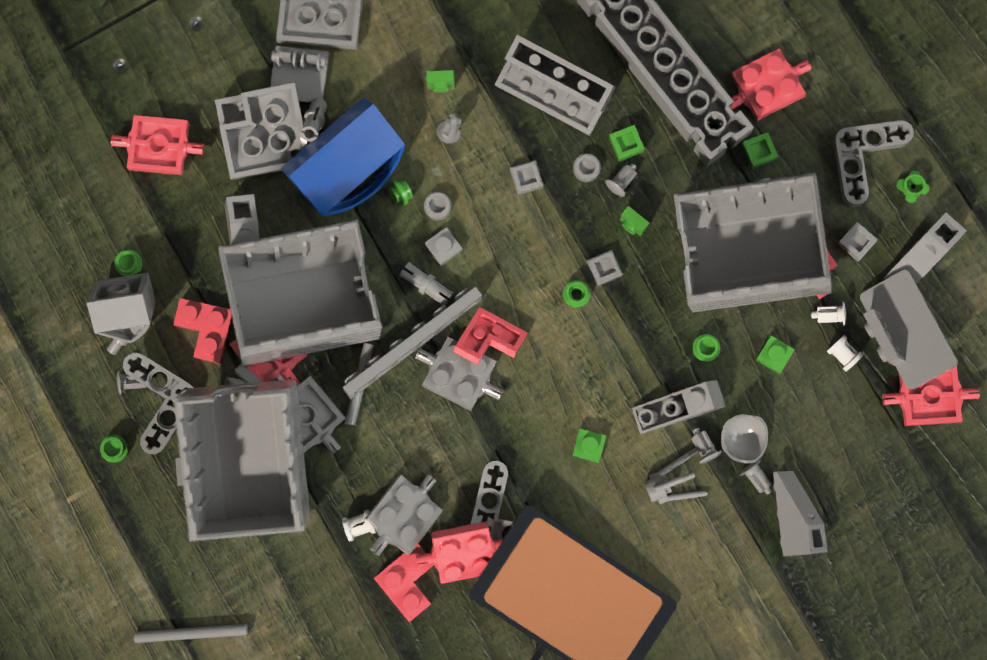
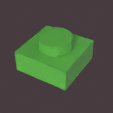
[426,70,455,93]
[609,125,645,162]
[741,132,778,169]
[620,206,650,236]
[756,336,794,374]
[572,429,606,463]

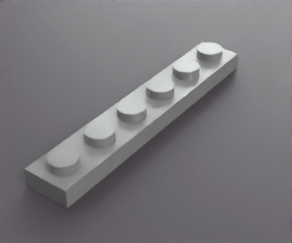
[343,287,482,400]

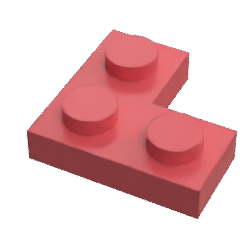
[173,298,233,364]
[453,307,528,365]
[374,543,434,622]

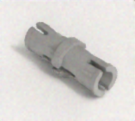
[301,98,327,142]
[400,262,454,306]

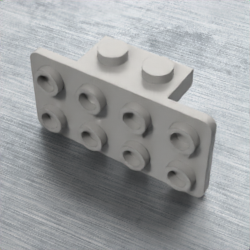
[860,270,958,389]

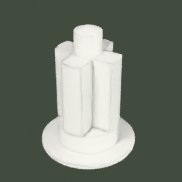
[811,301,846,326]

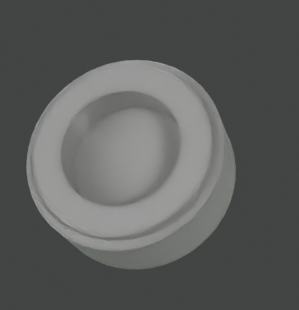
[573,154,601,182]
[424,192,451,220]

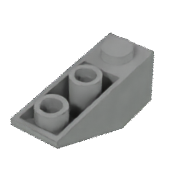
[225,194,259,245]
[884,212,967,284]
[632,380,726,434]
[773,471,828,556]

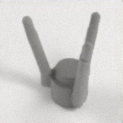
[644,448,708,504]

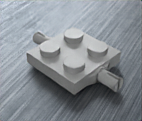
[415,337,504,411]
[274,375,346,455]
[365,475,443,556]

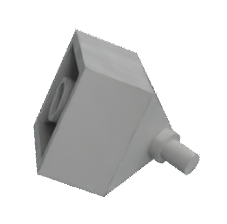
[87,273,156,355]

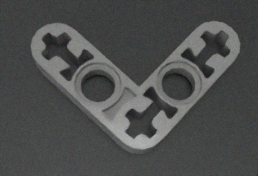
[833,120,914,207]
[123,352,194,454]
[471,461,514,540]

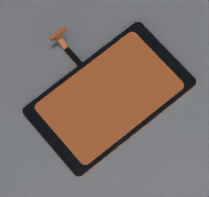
[469,505,677,660]

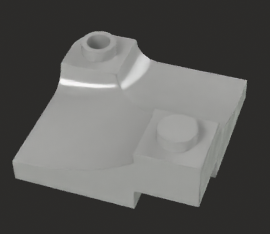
[215,82,308,180]

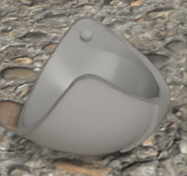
[721,414,768,463]

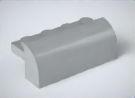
[495,35,615,136]

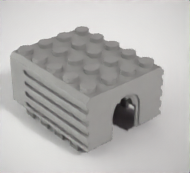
[674,173,832,313]
[218,220,382,367]
[174,379,310,541]

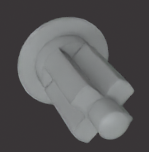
[436,114,461,143]
[605,164,637,197]
[117,370,153,394]
[691,428,722,464]
[740,460,772,494]

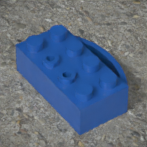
[280,97,405,216]

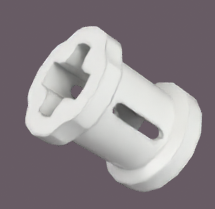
[827,335,864,372]
[342,509,376,542]

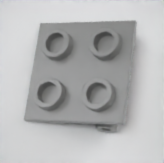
[270,46,329,103]

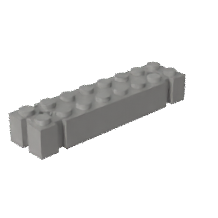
[576,0,754,167]

